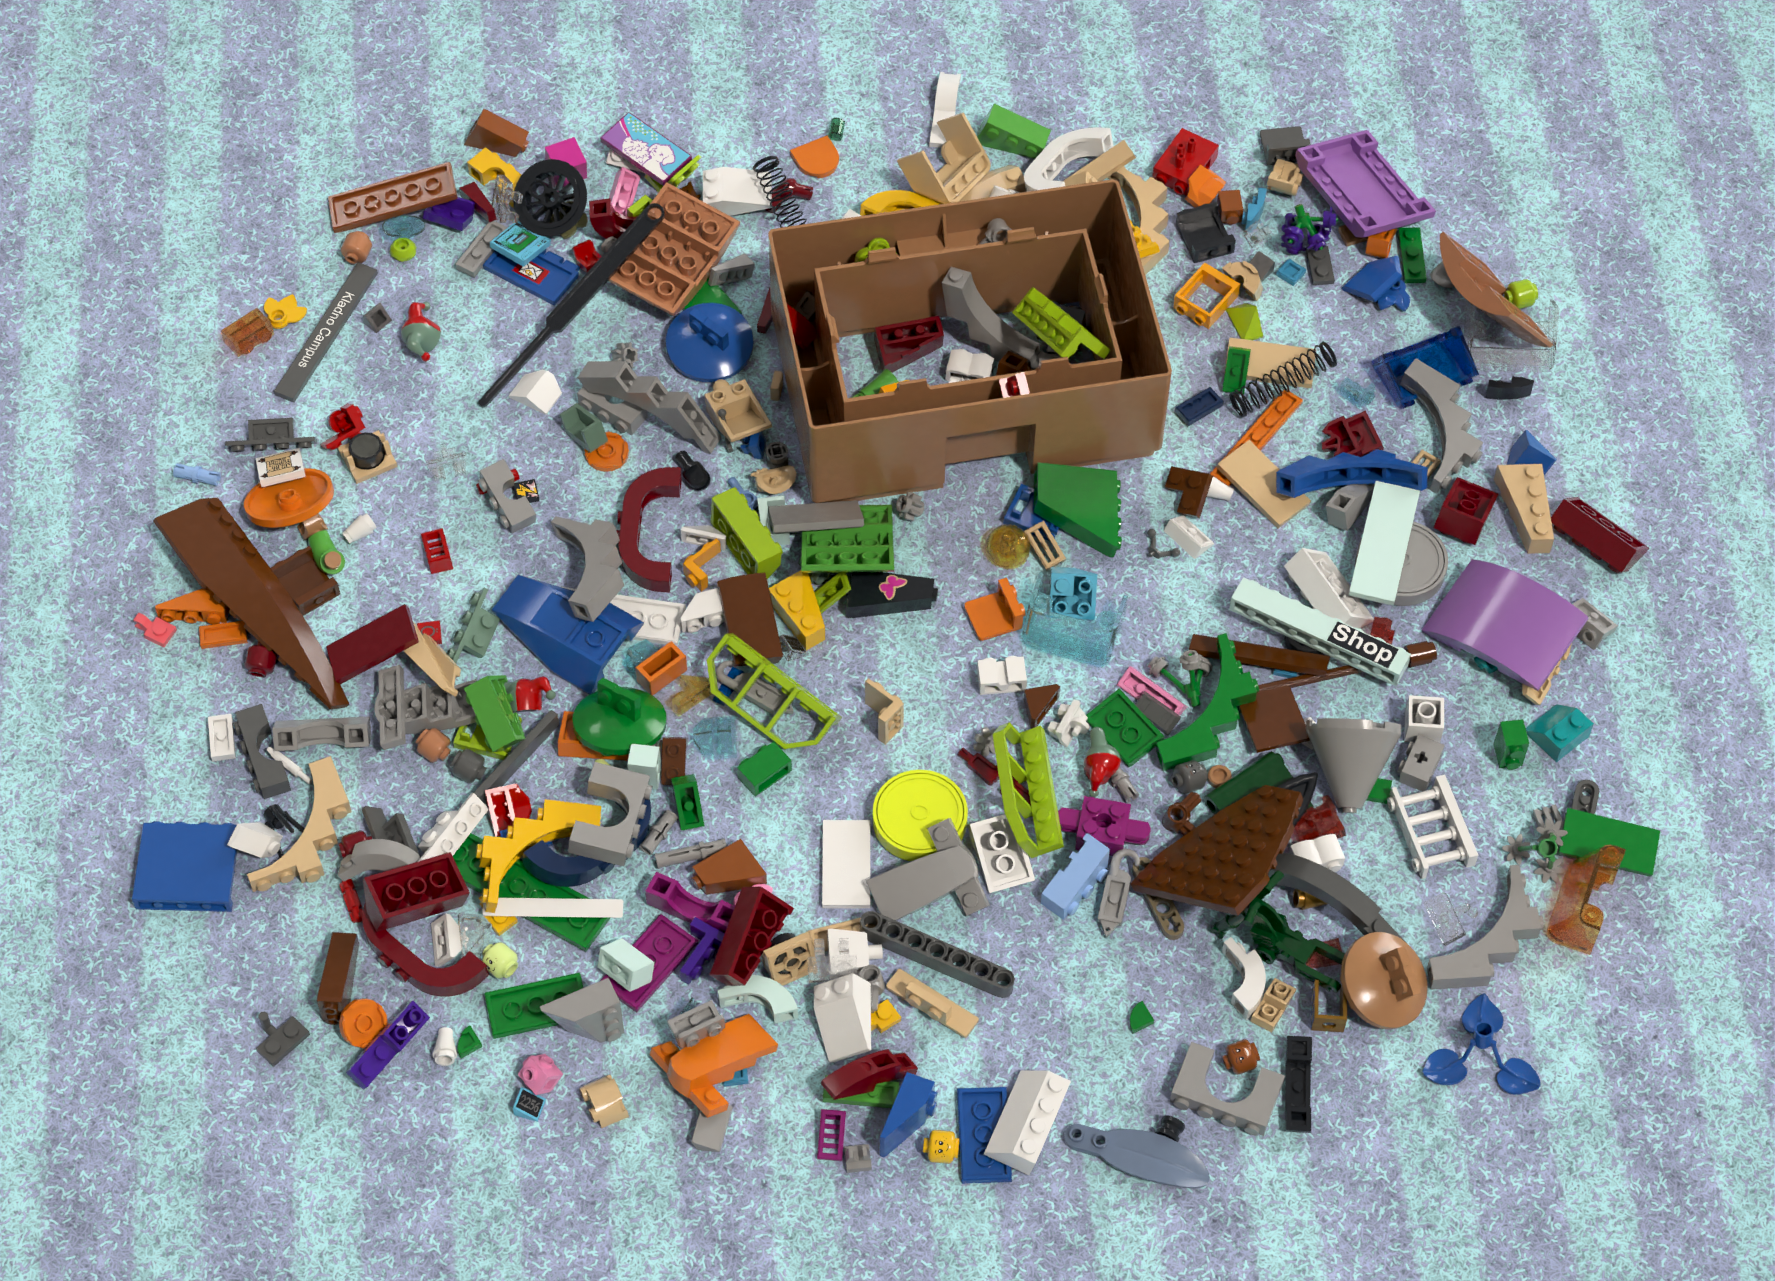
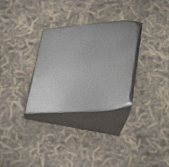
[1249,251,1275,282]

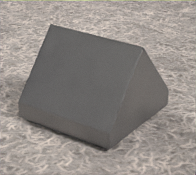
[363,303,392,333]

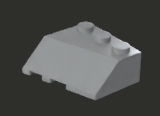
[540,978,624,1043]

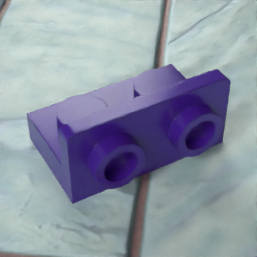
[423,197,475,231]

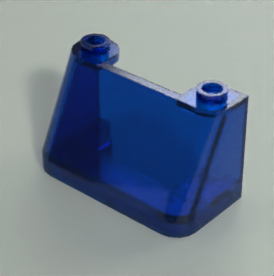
[1371,326,1479,409]

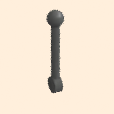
[718,409,733,453]

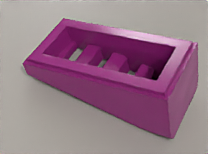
[817,1109,846,1161]

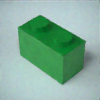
[1493,719,1529,770]
[737,741,792,797]

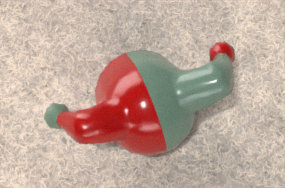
[401,302,441,362]
[504,676,556,712]
[1084,727,1121,798]

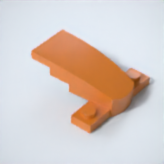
[650,1014,778,1118]

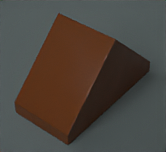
[1023,684,1060,729]

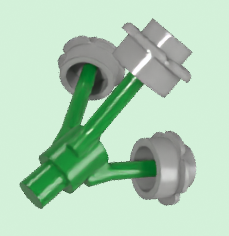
[1148,650,1213,707]

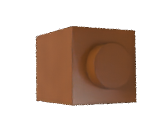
[1217,190,1243,225]

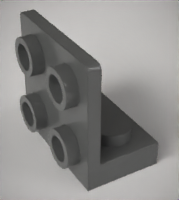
[1260,126,1311,165]

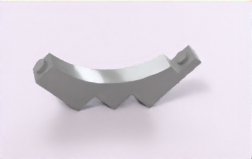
[942,267,1060,370]
[577,361,721,454]

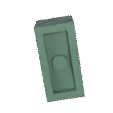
[560,403,608,453]

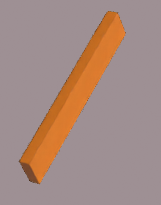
[1210,389,1303,486]

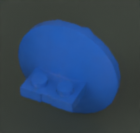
[666,303,754,382]

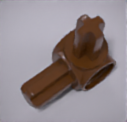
[1162,792,1202,836]

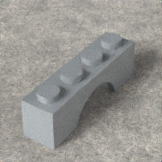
[272,716,371,751]

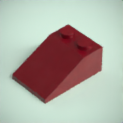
[1433,477,1499,545]

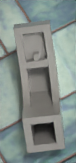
[338,839,421,882]

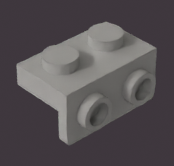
[667,1000,725,1049]

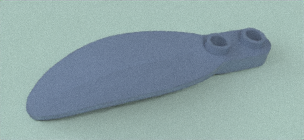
[1064,1124,1210,1188]

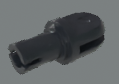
[675,450,711,491]

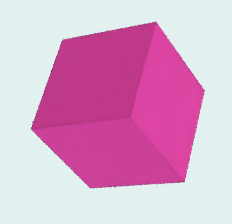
[545,137,587,187]

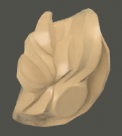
[750,465,797,494]

